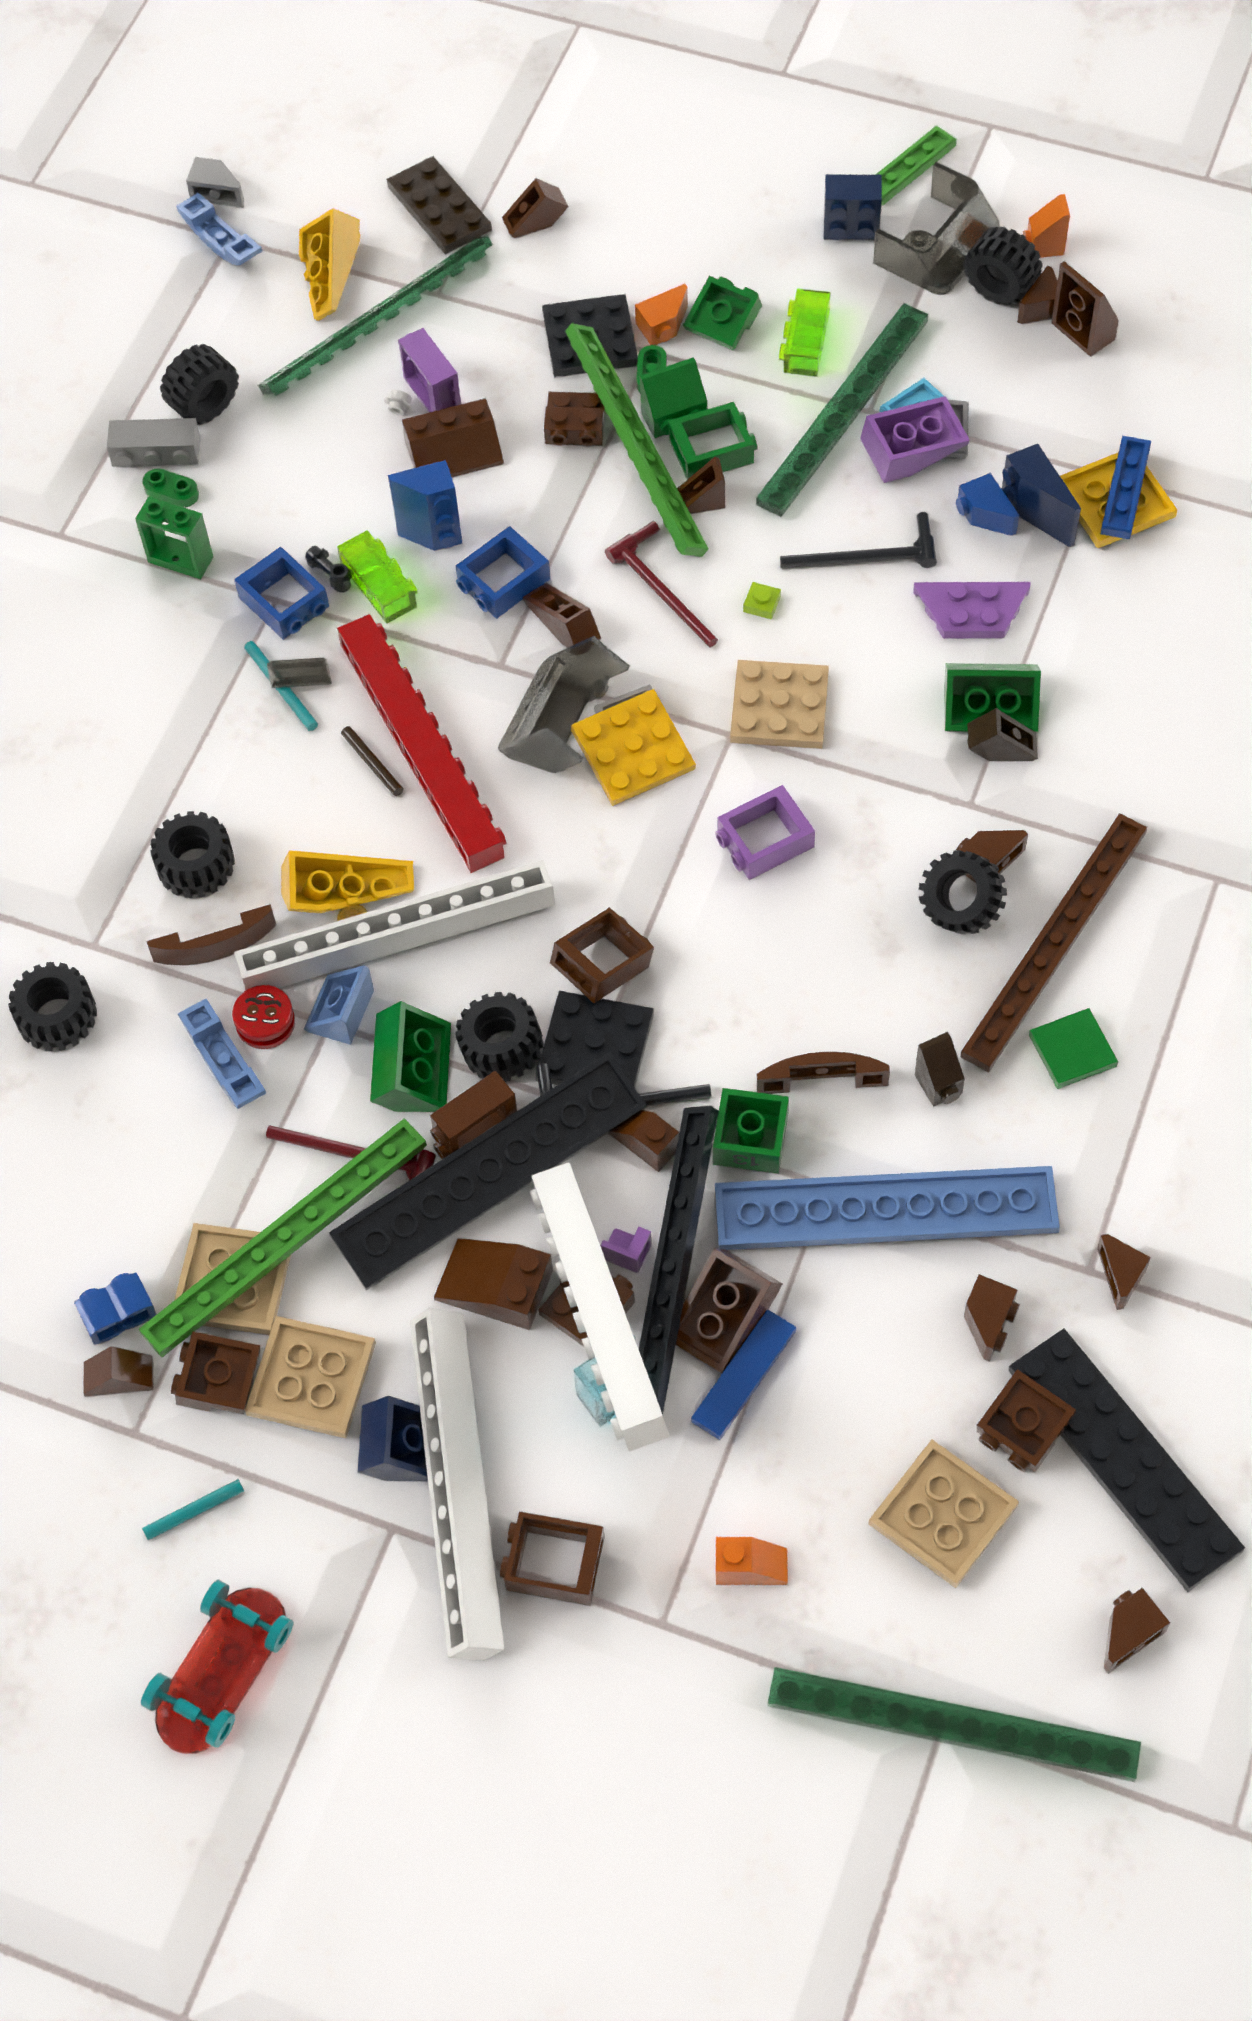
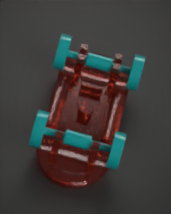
[141,1579,294,1754]

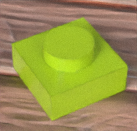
[743,582,781,620]

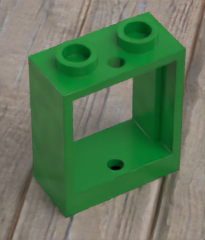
[668,402,757,480]
[135,496,214,580]

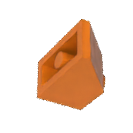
[1023,194,1070,258]
[635,283,688,345]
[716,1537,788,1585]

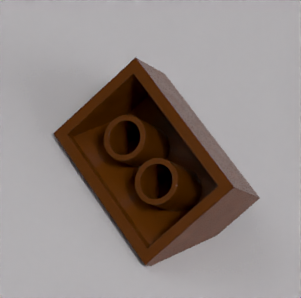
[402,398,504,477]

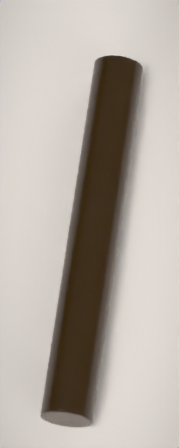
[341,726,404,797]

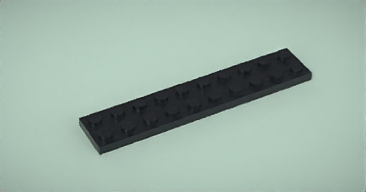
[329,1052,647,1291]

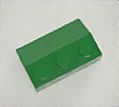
[944,663,1041,732]
[370,1001,451,1112]

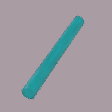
[244,641,318,731]

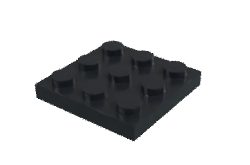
[542,294,638,377]
[536,990,654,1087]

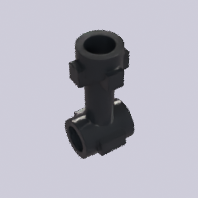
[305,545,352,592]

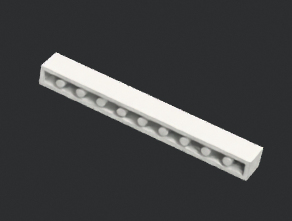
[234,860,555,990]
[530,1162,670,1452]
[410,1307,505,1661]

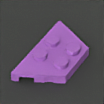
[913,582,1031,639]

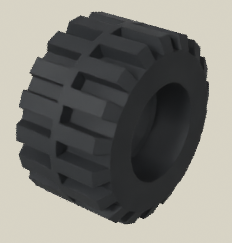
[963,226,1043,306]
[160,344,239,425]
[150,811,235,898]
[918,850,1007,934]
[8,962,97,1052]
[455,992,544,1082]

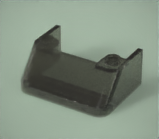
[873,162,1000,295]
[498,636,630,773]

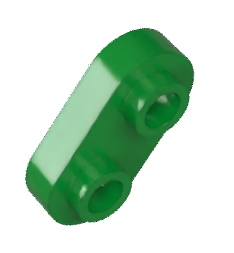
[636,345,667,393]
[142,469,199,507]

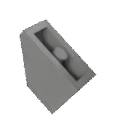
[186,157,245,208]

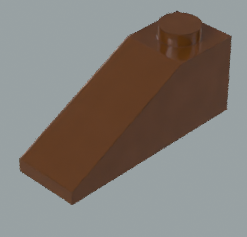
[522,583,602,654]

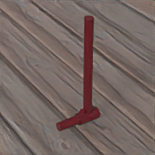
[605,521,718,648]
[266,1125,436,1180]

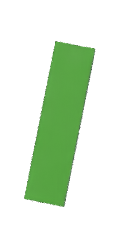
[875,125,957,206]

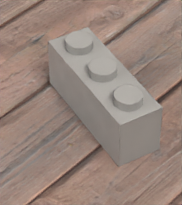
[107,418,200,467]

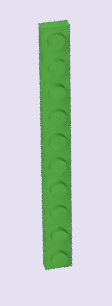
[565,323,709,557]
[139,1118,427,1358]

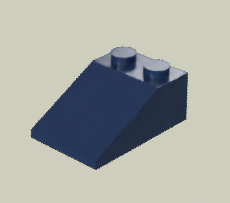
[1001,443,1081,547]

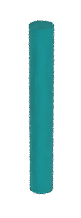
[142,1479,244,1540]

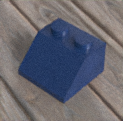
[357,1395,428,1481]

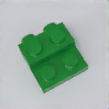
[683,275,763,351]

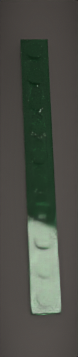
[257,235,493,396]
[756,303,928,517]
[767,1667,1141,1782]

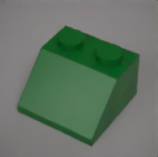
[640,357,708,439]

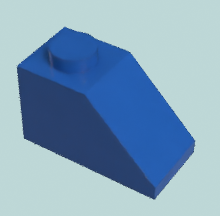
[956,473,1019,536]

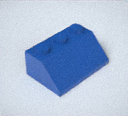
[388,460,463,551]

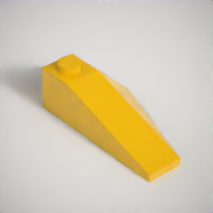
[299,208,361,321]
[281,850,414,913]

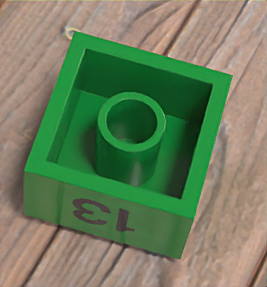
[713,1088,789,1174]

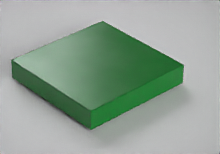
[1029,1008,1118,1089]

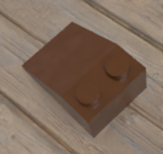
[1051,261,1119,357]
[433,1238,553,1330]
[676,1248,783,1373]

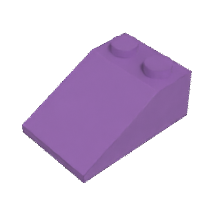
[860,396,970,483]

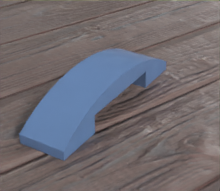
[176,193,263,265]
[178,999,267,1109]

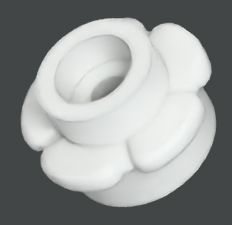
[384,390,412,415]

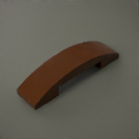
[146,904,276,965]
[756,1051,890,1094]

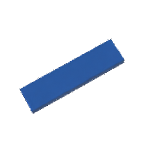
[1100,435,1152,540]
[691,1309,797,1440]

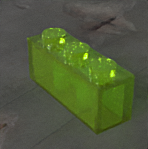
[779,288,831,377]
[337,530,418,624]

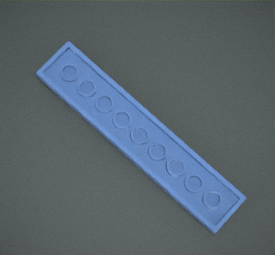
[715,1166,1060,1250]

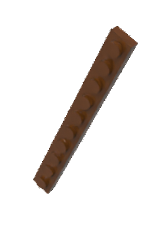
[960,813,1148,1073]

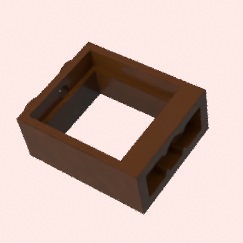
[550,907,654,1003]
[430,1071,518,1159]
[500,1511,605,1606]

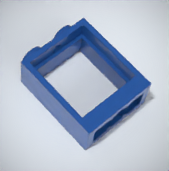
[455,526,551,619]
[234,546,330,640]

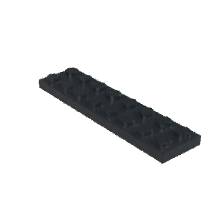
[1008,1328,1245,1592]

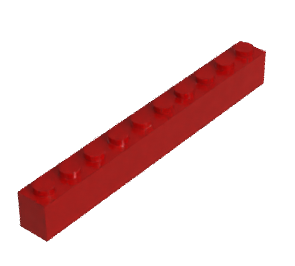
[337,614,507,873]

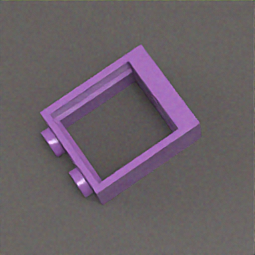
[398,328,461,412]
[715,785,815,880]

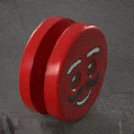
[232,985,295,1049]

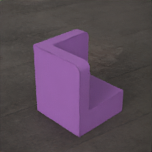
[600,1226,652,1273]

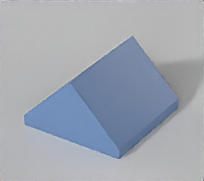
[304,965,374,1045]

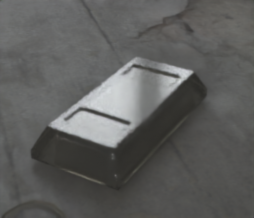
[267,658,332,688]

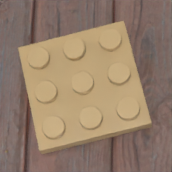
[730,660,829,749]
[174,1223,291,1335]
[245,1316,376,1438]
[868,1439,1019,1588]

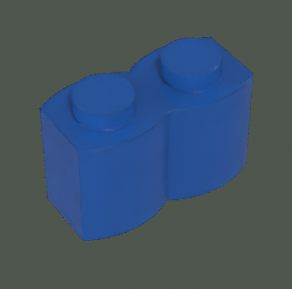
[74,1272,157,1345]

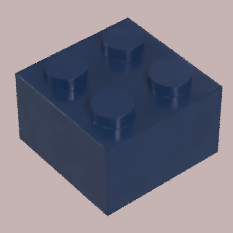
[823,174,882,240]

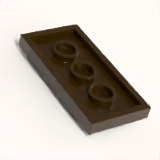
[386,156,492,255]

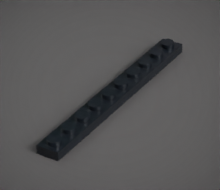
[638,1106,719,1415]

